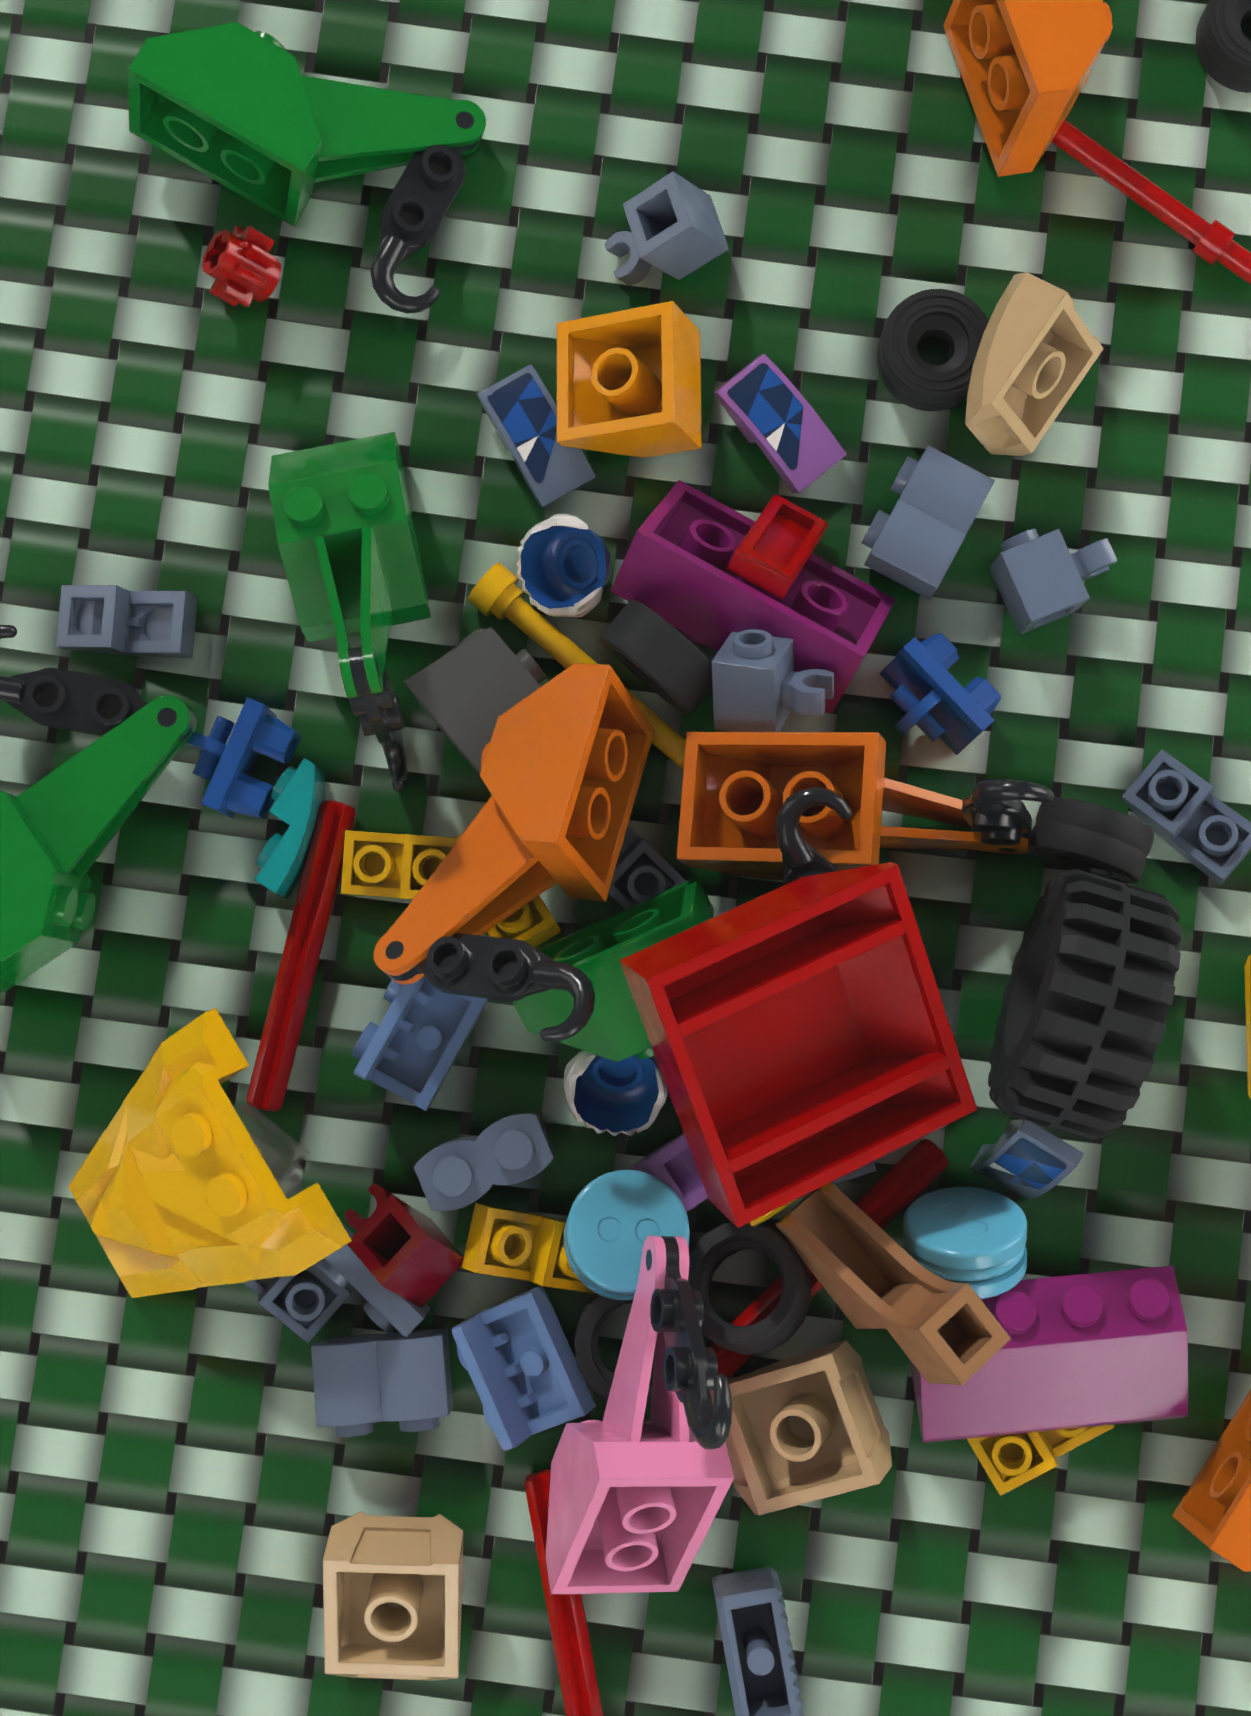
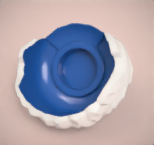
[516,514,611,618]
[563,1050,668,1136]

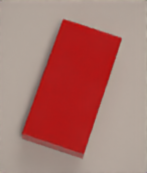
[727,495,829,600]

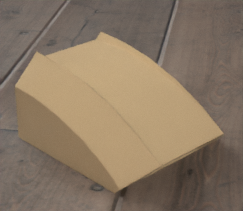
[965,272,1104,456]
[710,1340,892,1515]
[323,1511,463,1681]

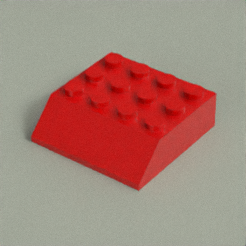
[619,862,977,1228]

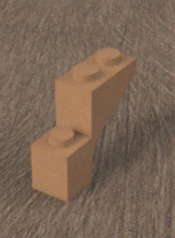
[775,1183,1011,1385]

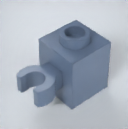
[604,171,729,285]
[989,529,1117,635]
[712,629,834,732]

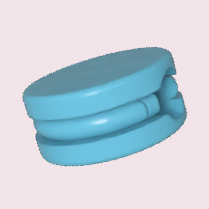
[563,1170,690,1300]
[903,1187,1027,1299]

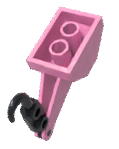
[545,1235,734,1594]

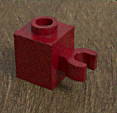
[345,1183,464,1308]

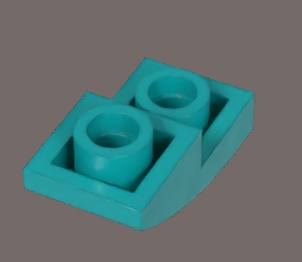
[254,758,325,899]

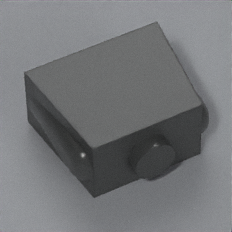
[404,627,547,776]

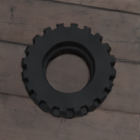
[988,869,1182,1140]

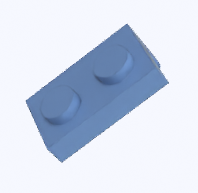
[352,976,489,1111]
[452,1286,596,1451]

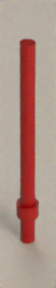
[960,75,1251,285]

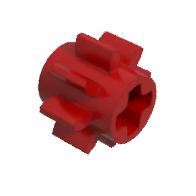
[202,225,281,307]

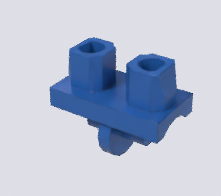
[879,633,1001,755]
[186,697,301,819]

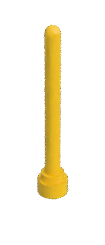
[467,562,686,770]

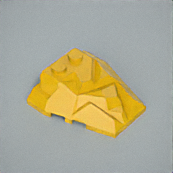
[68,1008,352,1298]

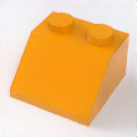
[557,301,702,458]

